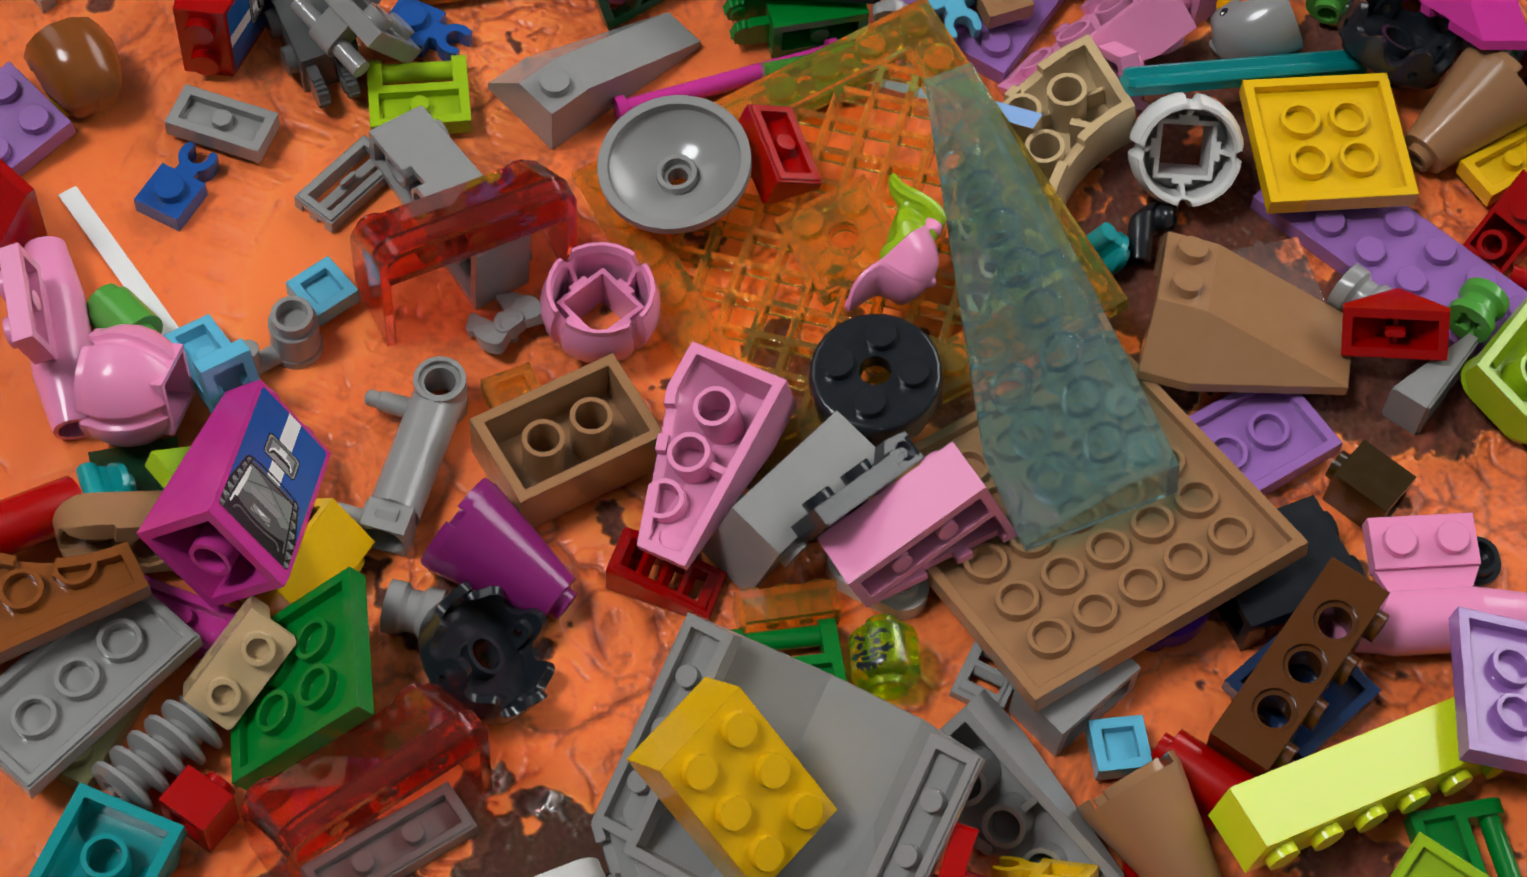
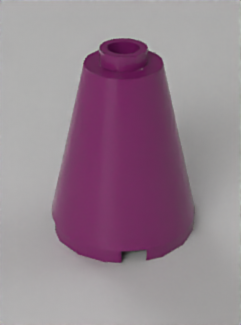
[421,478,578,620]

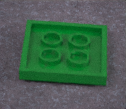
[231,566,374,792]

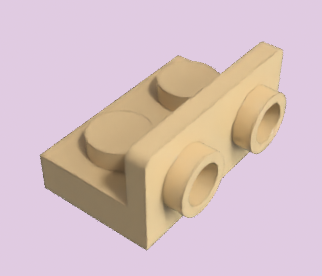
[182,595,296,730]

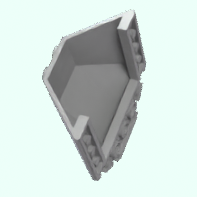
[591,612,986,877]

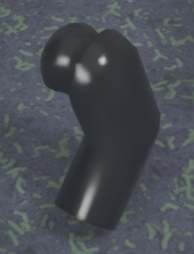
[1127,202,1178,266]

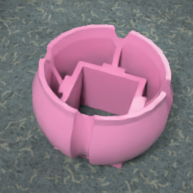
[540,242,660,363]
[74,324,195,448]

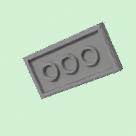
[0,594,203,799]

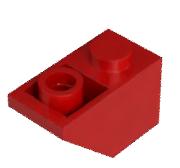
[1463,169,1527,276]

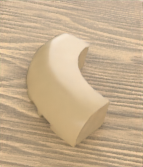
[949,34,1136,341]

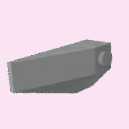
[488,12,701,150]
[940,689,1124,877]

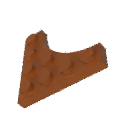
[0,541,153,664]

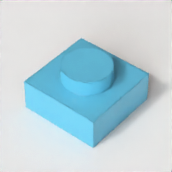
[285,256,360,327]
[1085,715,1152,780]

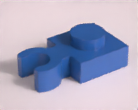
[388,0,472,61]
[134,142,219,232]

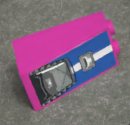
[136,379,331,608]

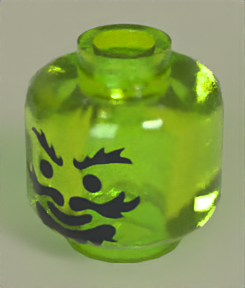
[848,614,923,701]

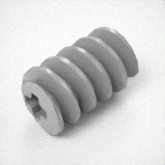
[91,695,224,811]

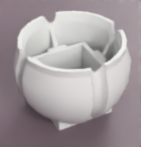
[1128,92,1244,207]

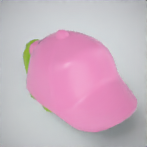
[844,173,946,312]

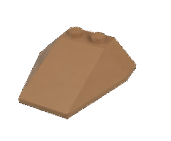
[1136,231,1351,395]

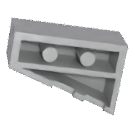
[702,411,875,596]

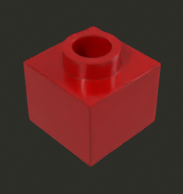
[158,764,240,853]

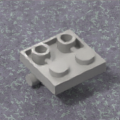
[290,0,422,78]

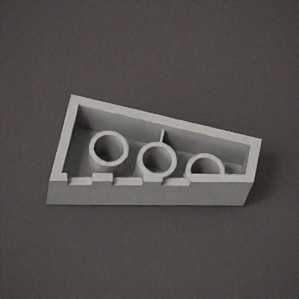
[369,105,532,310]

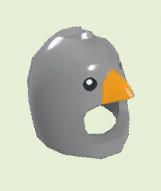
[1209,0,1304,59]

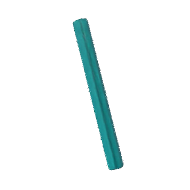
[1119,49,1367,97]

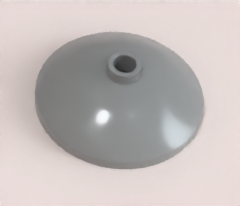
[597,95,752,234]

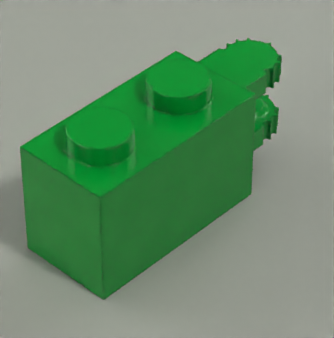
[722,0,869,58]

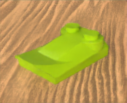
[1461,296,1527,444]

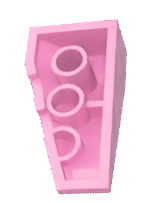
[997,0,1197,95]
[637,341,797,570]

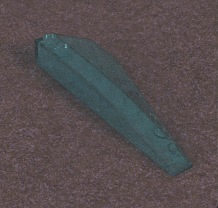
[924,62,1180,551]

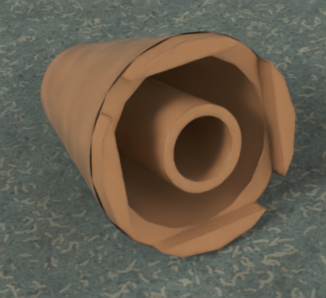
[1404,44,1527,173]
[1076,749,1222,877]

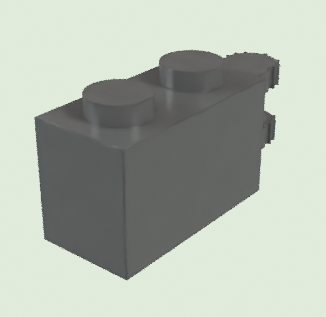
[262,0,361,109]

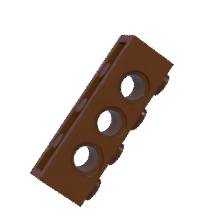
[1207,556,1390,776]

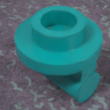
[1069,222,1130,278]
[76,462,136,494]

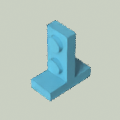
[163,314,260,414]

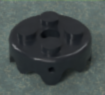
[1337,0,1464,90]
[809,314,943,447]
[418,580,555,725]

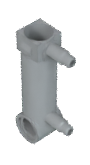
[338,356,468,557]

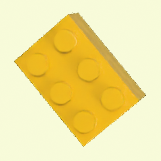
[627,677,838,877]

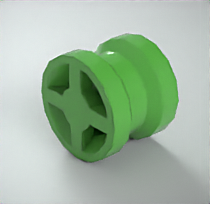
[1447,277,1510,343]

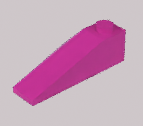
[1403,0,1527,50]

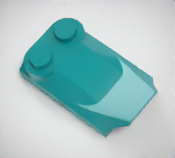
[28,783,188,877]

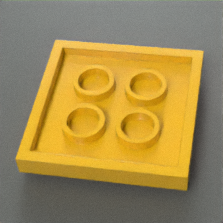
[1239,73,1419,214]

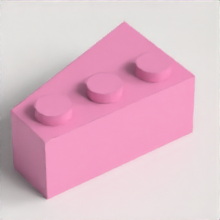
[817,441,1018,608]

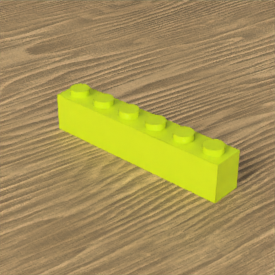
[1208,697,1505,873]

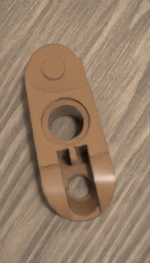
[52,490,172,574]

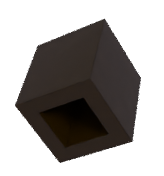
[1322,439,1416,528]

